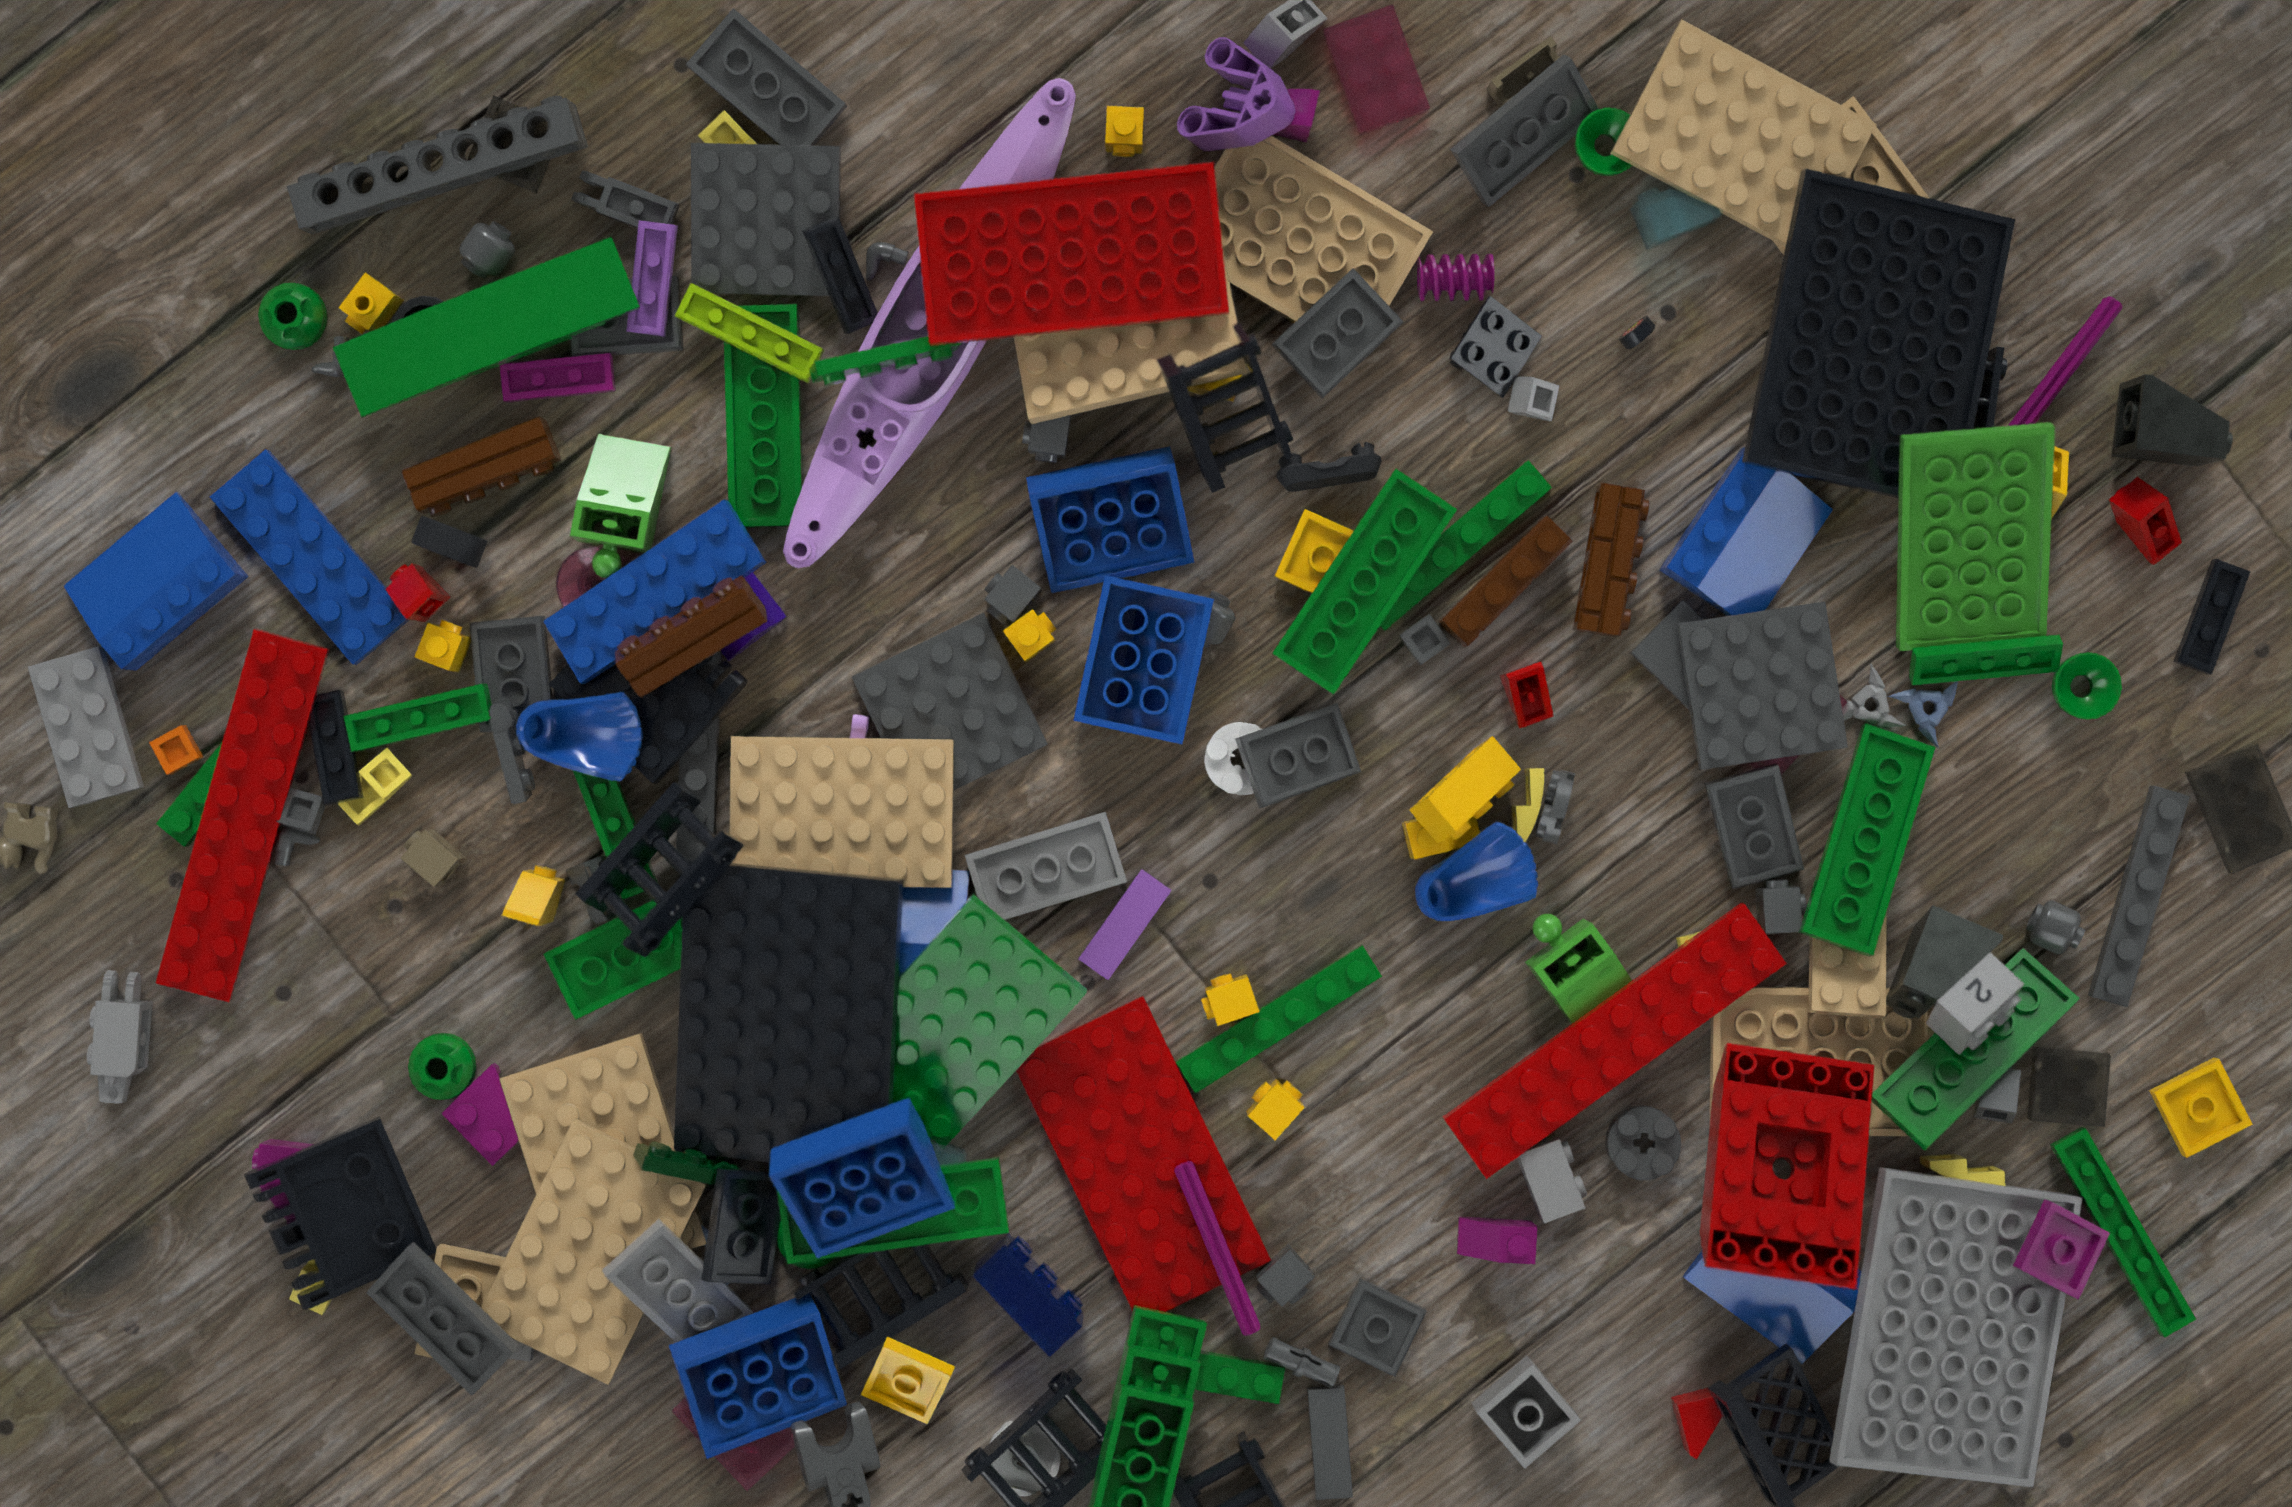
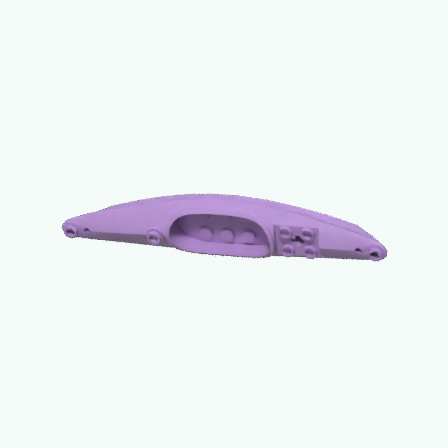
[783,78,1076,568]

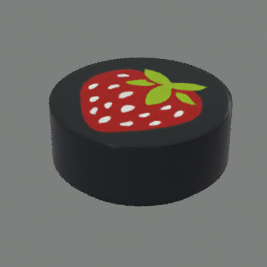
[1618,316,1655,350]

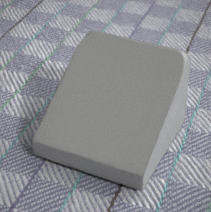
[1508,377,1559,421]

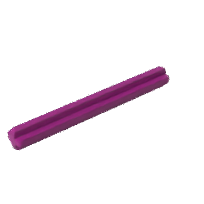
[2008,296,2123,426]
[1175,1161,1261,1336]

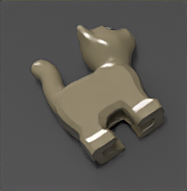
[0,802,58,874]

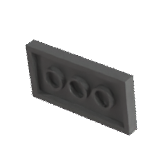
[686,8,847,146]
[1450,54,1599,207]
[366,1242,520,1396]

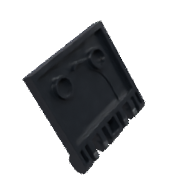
[549,653,748,784]
[244,1116,437,1310]

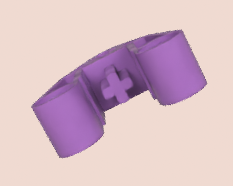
[1177,37,1295,151]

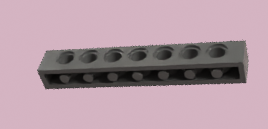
[287,96,588,235]

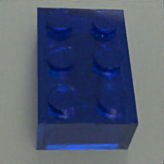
[972,1233,1084,1357]

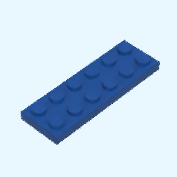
[210,449,409,665]
[543,499,766,684]

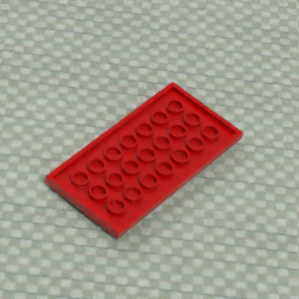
[914,162,1229,346]
[1016,995,1271,1312]

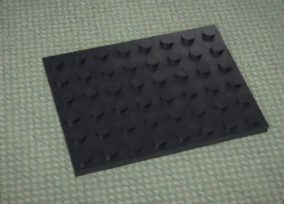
[1742,169,2015,498]
[674,859,904,1162]

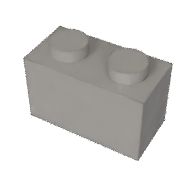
[1517,1134,1587,1224]

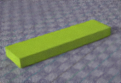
[675,283,825,383]

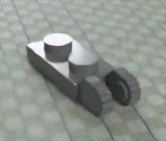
[571,170,680,229]
[489,697,535,805]

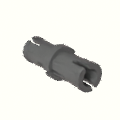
[1263,1337,1340,1388]

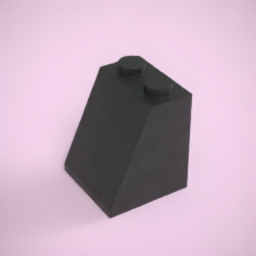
[2111,374,2233,466]
[1886,905,2004,1019]

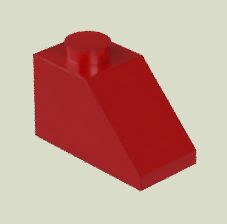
[2109,476,2182,566]
[385,563,451,622]

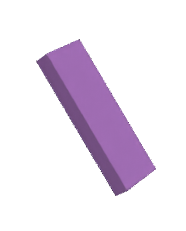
[626,220,678,337]
[1078,869,1172,980]

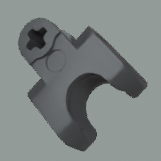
[790,1401,880,1507]

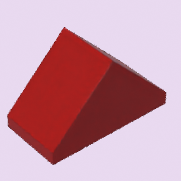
[1500,662,1554,729]
[1671,1388,1722,1460]

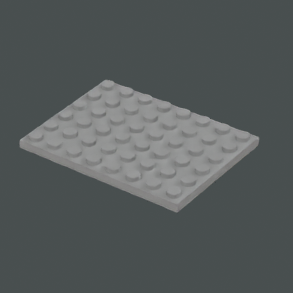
[1829,1167,2083,1487]

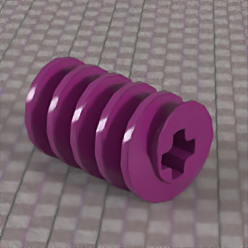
[1417,254,1495,302]

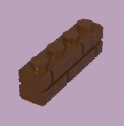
[402,416,562,517]
[1573,483,1649,637]
[1438,515,1573,648]
[615,575,768,697]

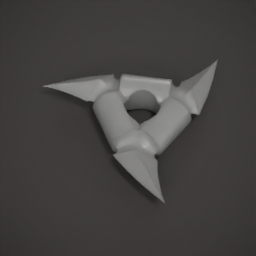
[1842,663,1907,727]

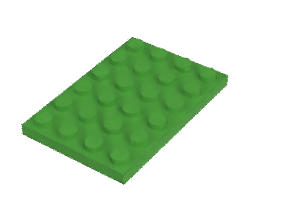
[1896,422,2055,651]

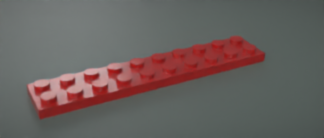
[155,628,329,1002]
[1442,903,1787,1179]

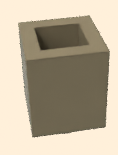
[401,829,466,887]

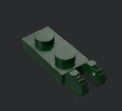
[633,1142,739,1184]

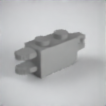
[87,970,153,1104]

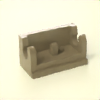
[1487,36,1560,107]

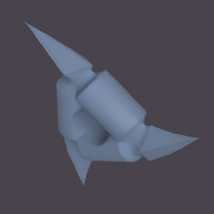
[1887,681,1958,748]

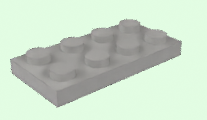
[28,646,144,808]
[965,811,1127,920]
[602,1219,754,1342]

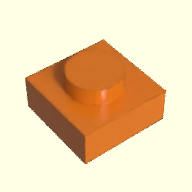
[149,725,203,775]

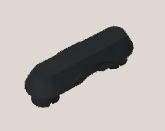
[1276,442,1382,492]

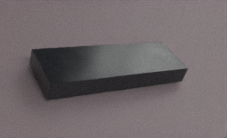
[802,216,878,334]
[2173,559,2251,675]
[309,690,363,806]

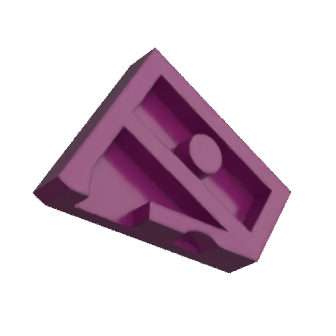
[441,1063,519,1166]

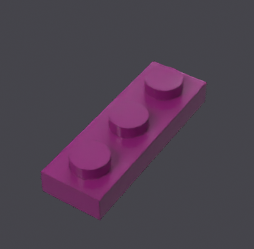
[500,353,616,403]

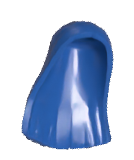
[516,692,643,781]
[1415,822,1538,921]

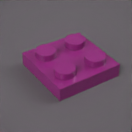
[2013,1199,2110,1300]

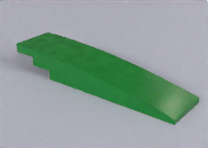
[332,237,640,418]
[1089,1305,1207,1507]

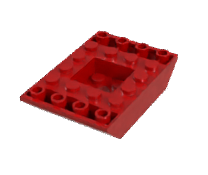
[1700,1043,1875,1289]

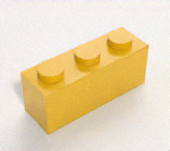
[1409,736,1521,844]

